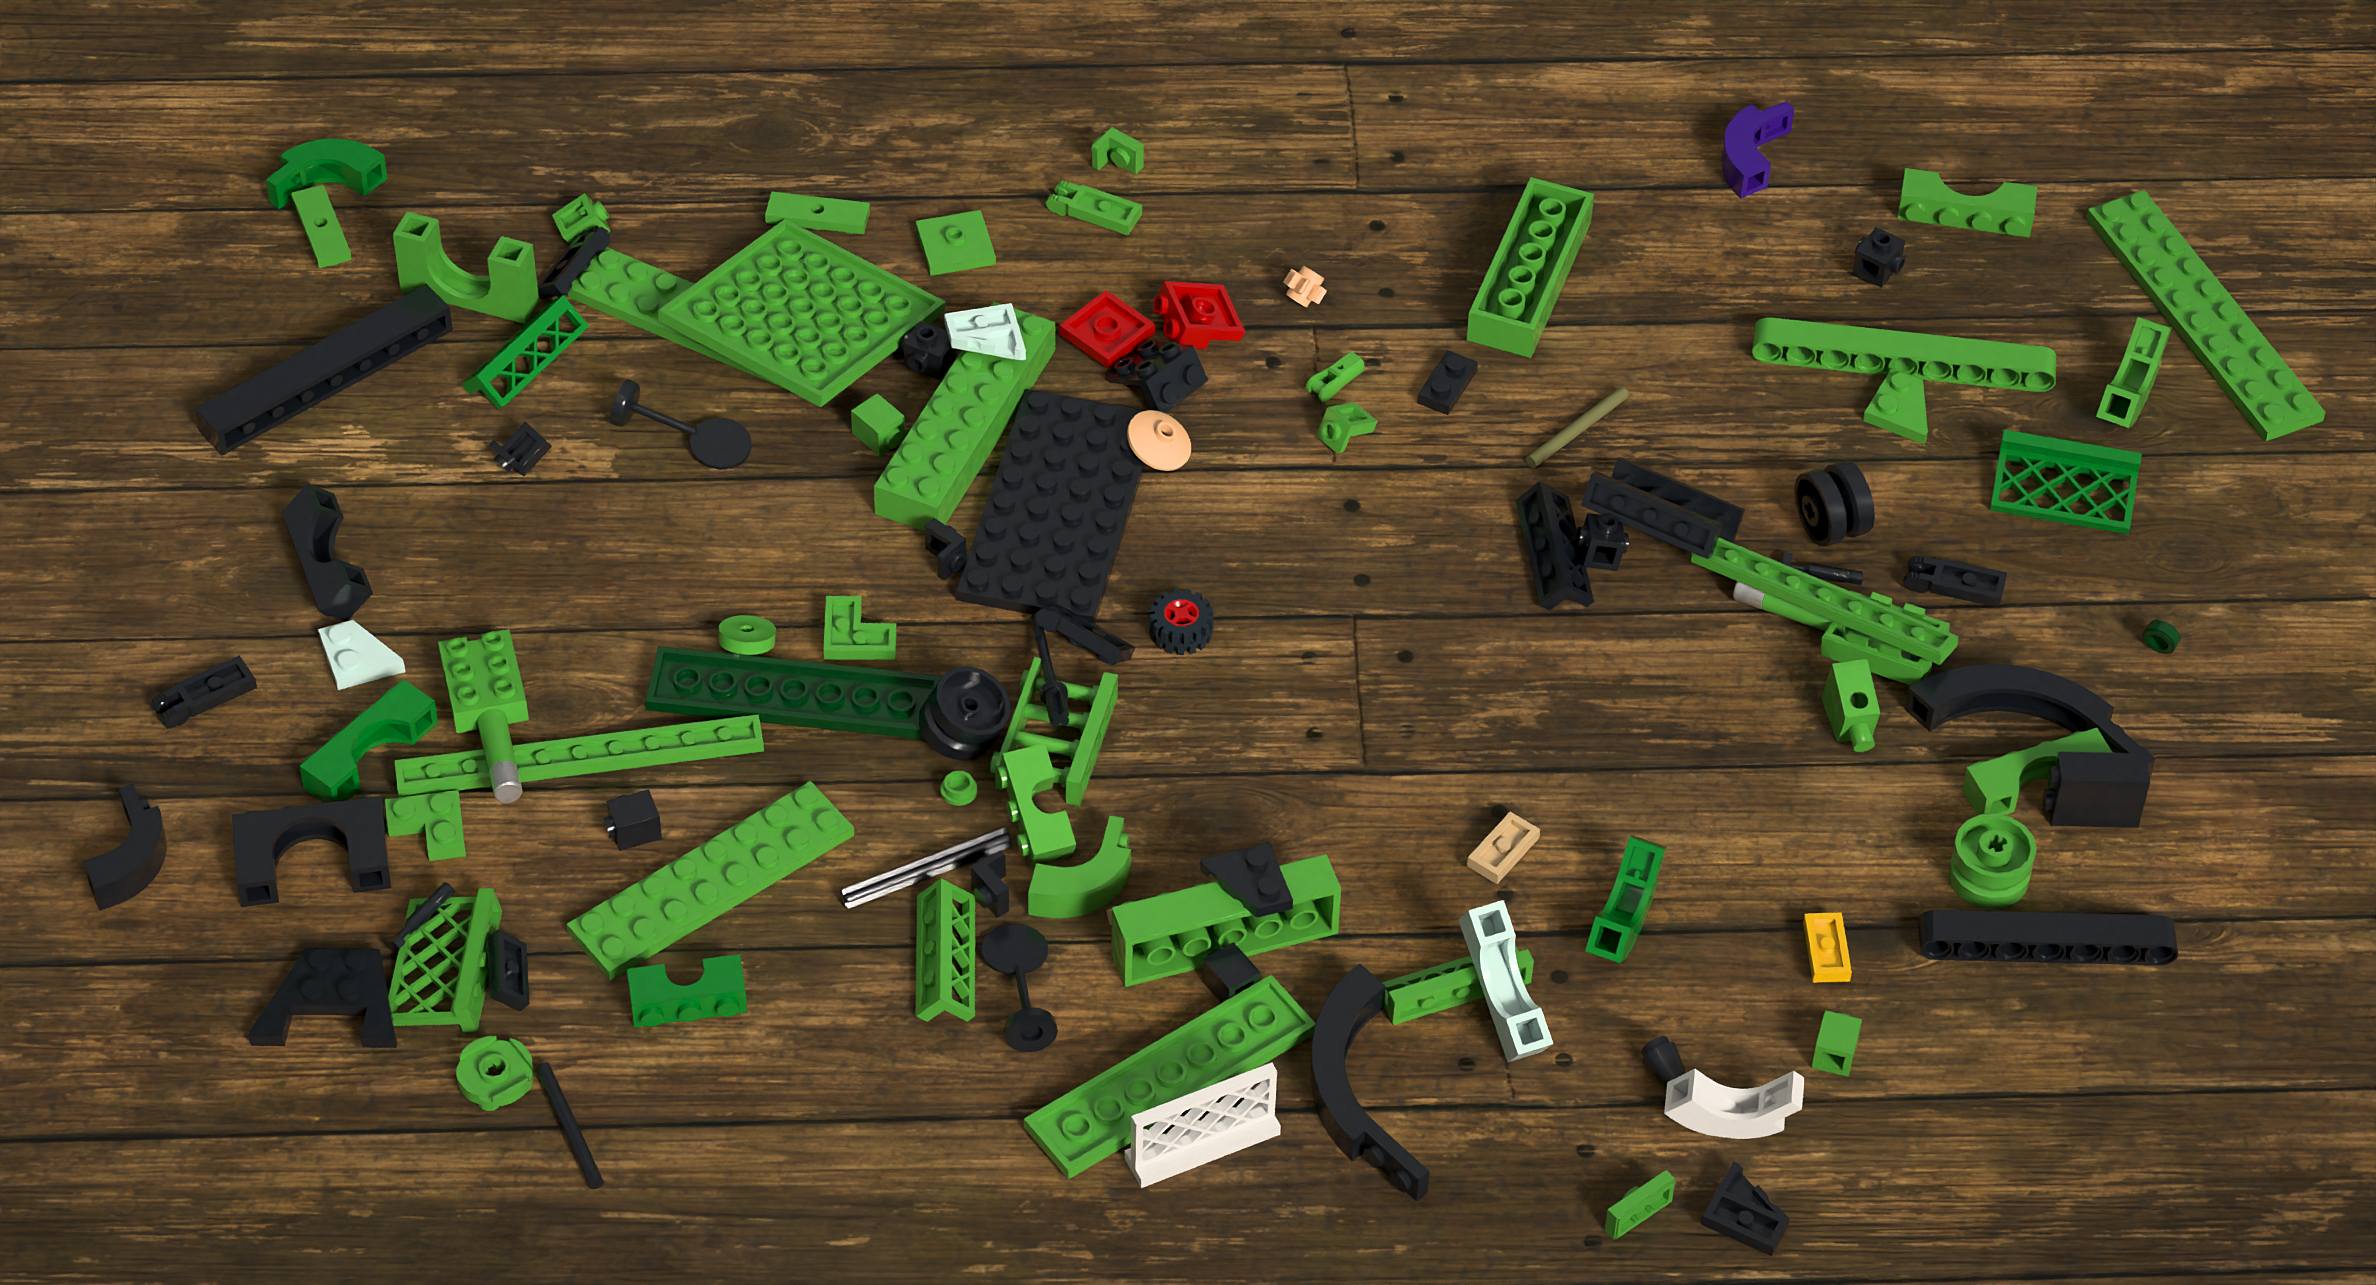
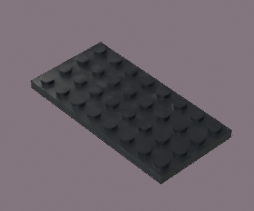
[956,389,1146,623]

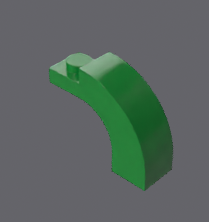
[266,138,388,209]
[1585,835,1667,963]

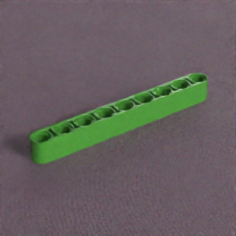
[1752,317,2056,392]

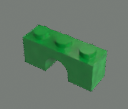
[627,954,747,1027]

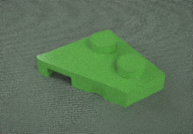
[1863,368,1928,445]

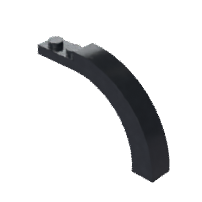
[1905,664,2155,778]
[1310,964,1430,1201]

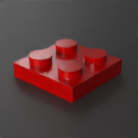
[1059,290,1155,369]

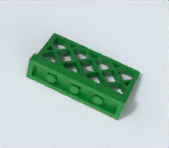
[1990,430,2142,534]

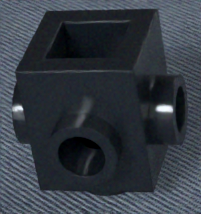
[1852,227,1906,288]
[901,321,957,380]
[1575,513,1629,571]

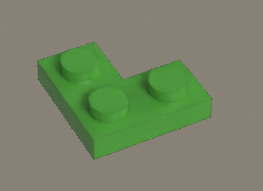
[823,596,897,660]
[385,790,466,861]

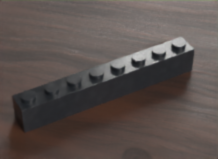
[195,284,453,456]

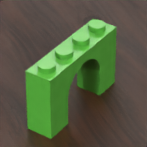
[393,211,539,324]

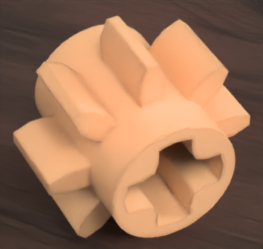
[1283,266,1327,307]

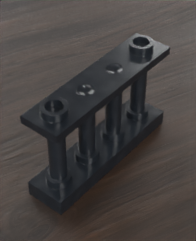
[1581,457,1745,559]

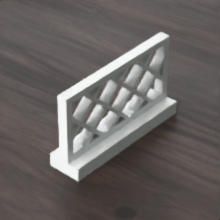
[1125,1063,1281,1188]

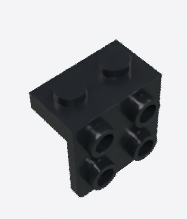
[1106,340,1208,413]

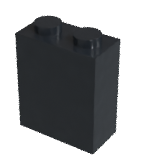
[2043,752,2150,828]

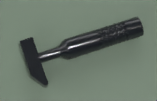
[1782,552,1863,585]
[384,882,455,950]

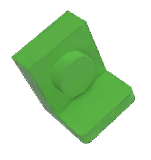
[1091,127,1144,175]
[552,193,611,244]
[1316,402,1378,453]

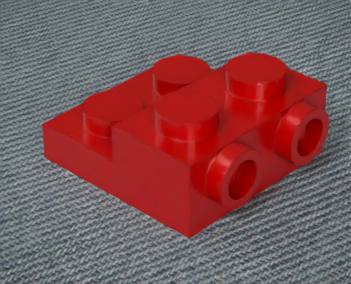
[1153,281,1245,349]

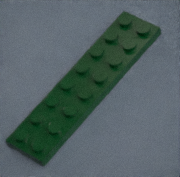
[645,646,942,740]

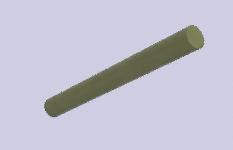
[1526,386,1629,468]

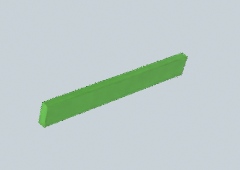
[1691,538,1959,665]

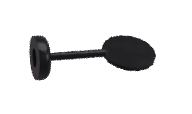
[610,379,752,470]
[981,924,1058,1052]

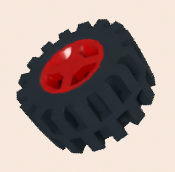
[1149,589,1213,655]

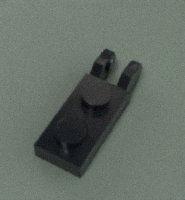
[537,227,611,300]
[1903,556,2007,608]
[1036,604,1136,665]
[150,655,257,729]

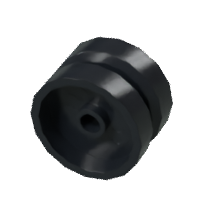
[1794,460,1875,547]
[919,666,1011,761]

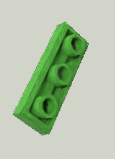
[291,185,352,268]
[765,192,870,234]

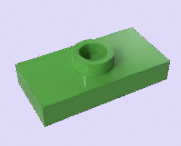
[1605,1170,1675,1240]

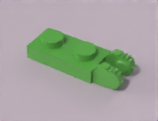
[1045,180,1142,236]

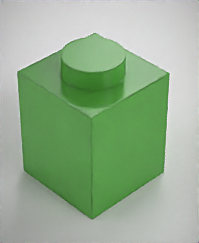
[851,393,905,456]
[1812,1010,1862,1077]

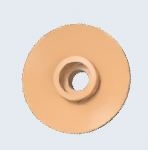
[1127,410,1191,471]

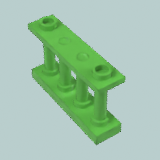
[990,657,1118,807]

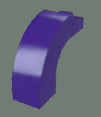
[1721,101,1794,199]

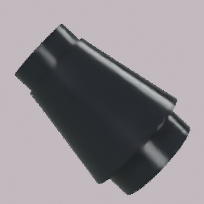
[1641,1036,1686,1089]

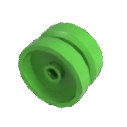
[1948,813,2037,909]

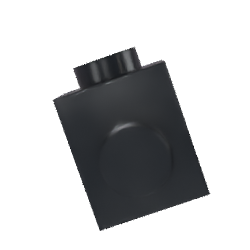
[489,422,552,476]
[925,518,967,580]
[971,850,1009,918]

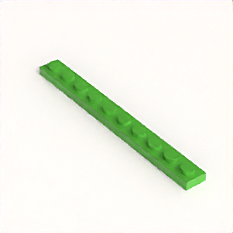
[395,714,764,797]

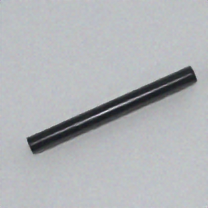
[536,1063,604,1189]

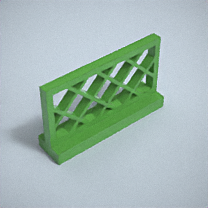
[389,888,502,1032]

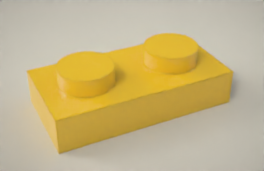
[1803,912,1852,983]

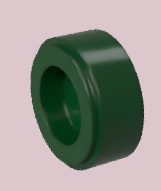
[2143,620,2181,654]

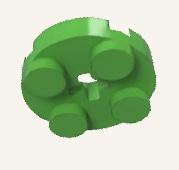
[456,1036,534,1111]

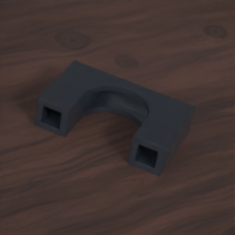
[232,796,391,907]

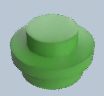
[941,771,977,806]

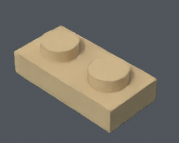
[1467,812,1540,884]

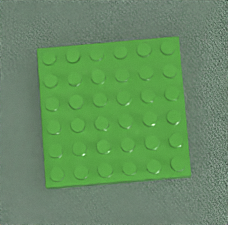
[658,219,946,407]

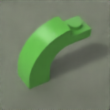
[2096,317,2172,428]
[1028,816,1131,918]

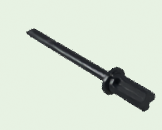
[1030,610,1069,727]

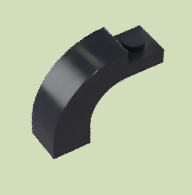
[83,784,167,910]

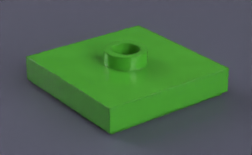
[916,210,996,276]

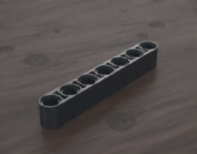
[1918,910,2178,965]

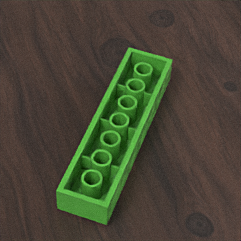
[874,301,1055,531]

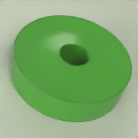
[718,615,776,655]

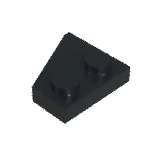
[1200,843,1293,918]
[1701,1161,1789,1256]

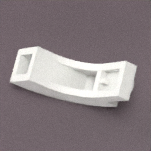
[1664,1069,1804,1139]

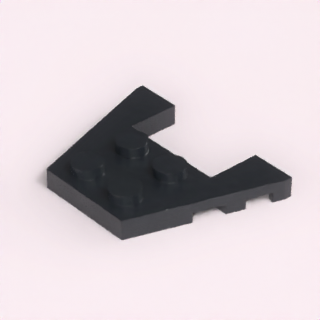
[248,948,397,1048]

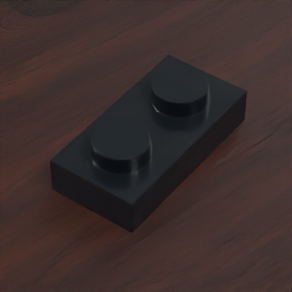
[1417,350,1478,415]
[488,930,530,1011]

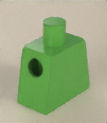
[1821,659,1880,752]

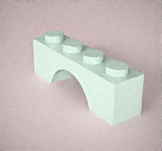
[1458,900,1553,1062]

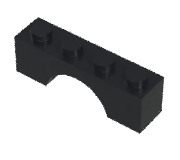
[282,484,373,621]

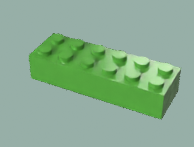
[1467,177,1594,358]
[1111,854,1341,987]

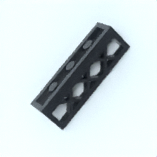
[1515,481,1594,611]

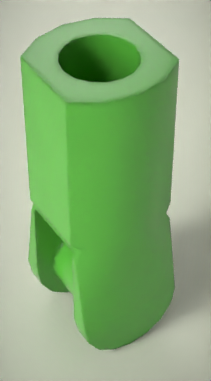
[1306,351,1365,403]

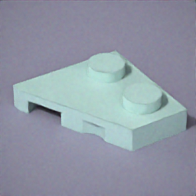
[944,303,1026,360]
[318,620,405,690]

